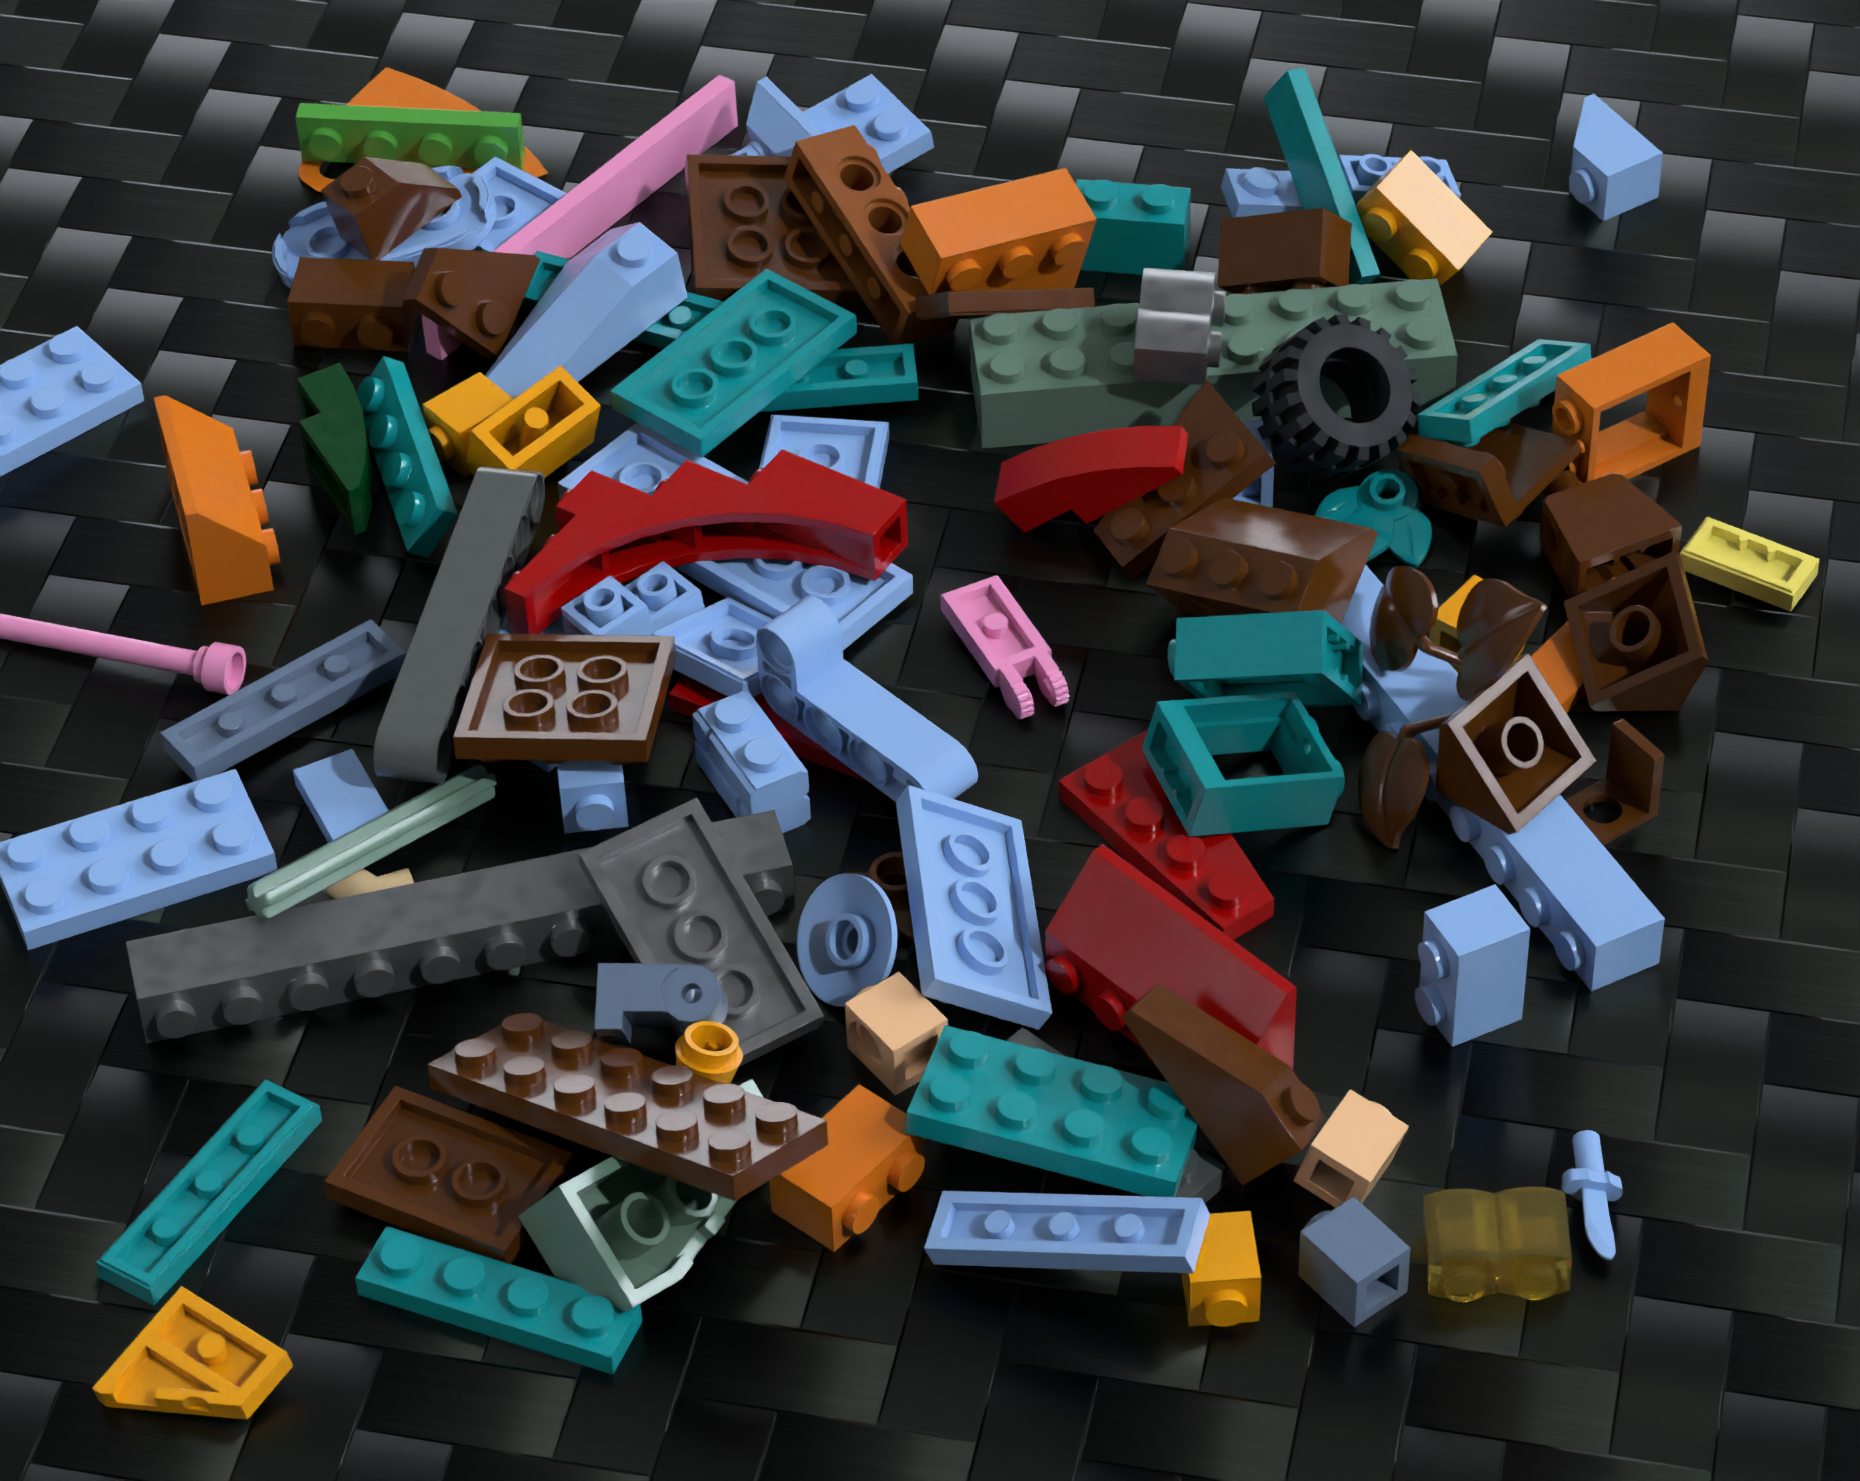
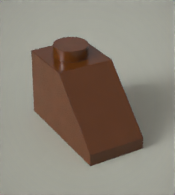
[321,157,462,260]

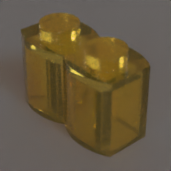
[1422,1187,1572,1302]

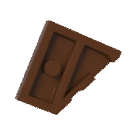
[402,248,540,358]

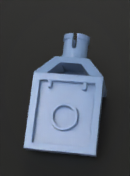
[732,74,934,174]

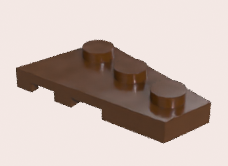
[1093,380,1276,579]

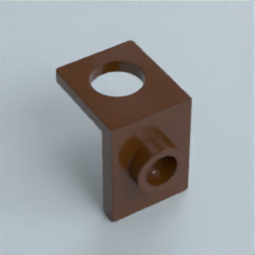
[1565,718,1664,846]

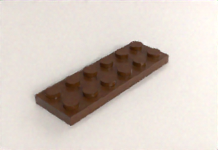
[428,1013,828,1201]

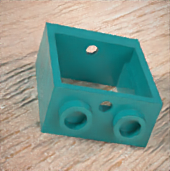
[1168,610,1363,707]
[1142,691,1345,837]

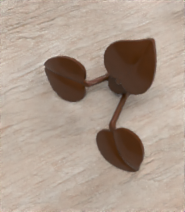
[1358,566,1547,850]

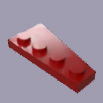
[1059,729,1274,940]

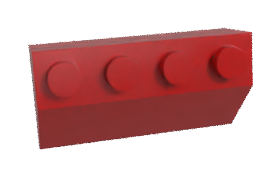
[1045,844,1297,1071]

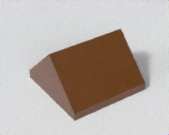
[1564,551,1708,711]
[1435,653,1596,834]

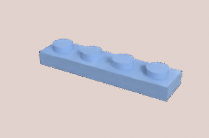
[924,1191,1210,1273]

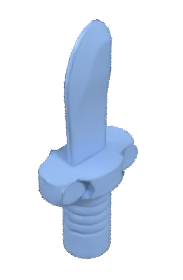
[1561,1130,1623,1260]

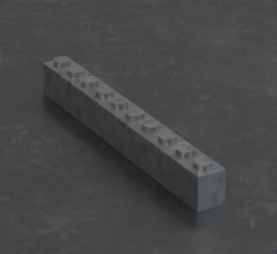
[126,810,795,1044]

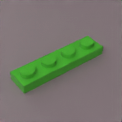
[295,103,526,170]

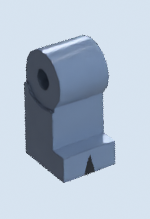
[594,963,729,1045]

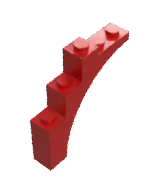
[504,449,908,634]

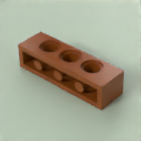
[784,125,959,345]

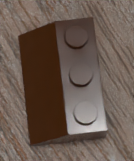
[1146,497,1378,624]

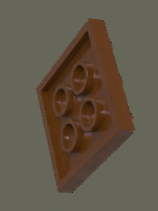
[685,154,866,305]
[453,633,676,765]

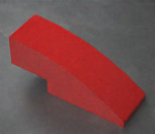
[994,426,1189,533]

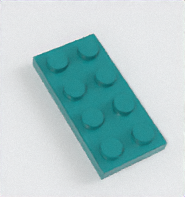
[610,269,857,458]
[904,1025,1200,1197]

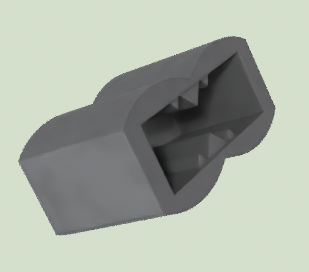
[1133,268,1226,385]

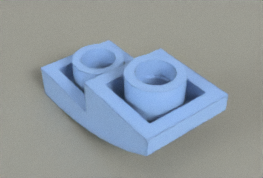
[561,561,705,636]

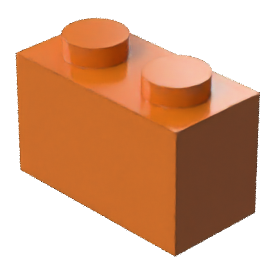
[769,1084,925,1252]

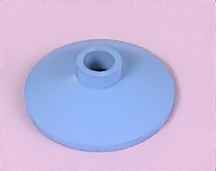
[797,873,897,1007]

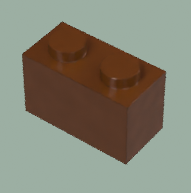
[1217,208,1352,294]
[287,257,419,351]

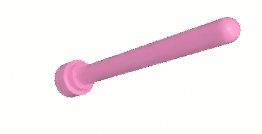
[0,613,246,695]

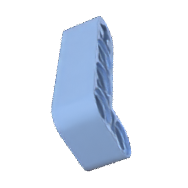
[756,596,978,802]

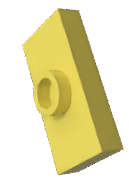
[1680,517,1820,612]

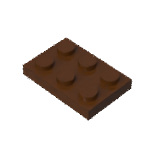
[324,1086,576,1264]

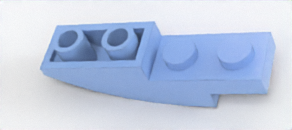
[1221,154,1461,218]

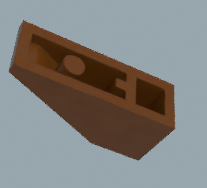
[1121,984,1328,1186]

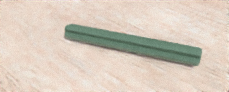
[245,765,498,920]

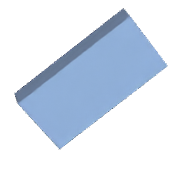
[293,749,388,843]

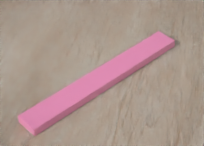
[421,74,738,360]

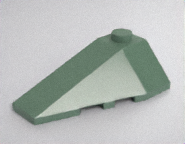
[518,1079,764,1312]

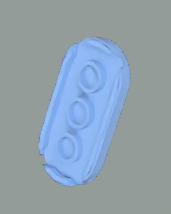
[272,166,497,289]

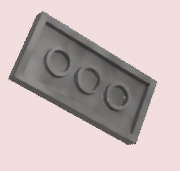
[579,797,824,1067]

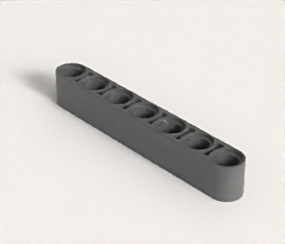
[373,466,545,784]

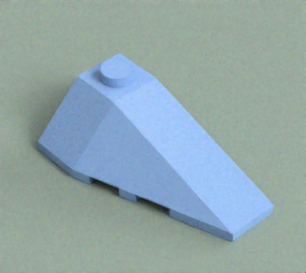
[485,222,687,399]

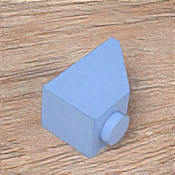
[1569,94,1663,221]

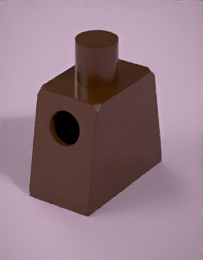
[1539,470,1682,599]

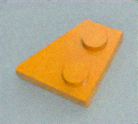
[92,1286,293,1420]

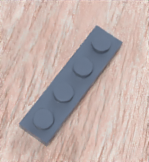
[160,619,406,781]

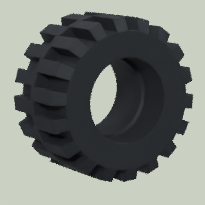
[1251,314,1420,481]

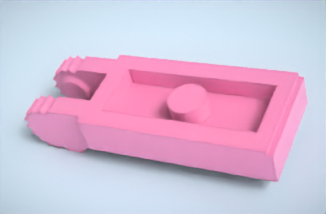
[940,575,1070,720]

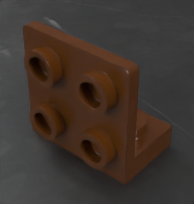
[1395,423,1581,528]

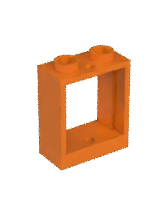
[1552,322,1711,483]

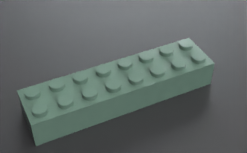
[969,279,1458,449]

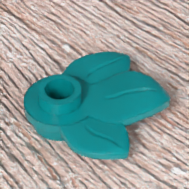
[1315,469,1432,568]

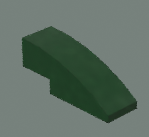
[297,363,373,535]

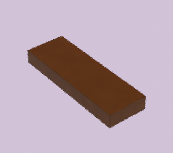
[915,288,1095,321]

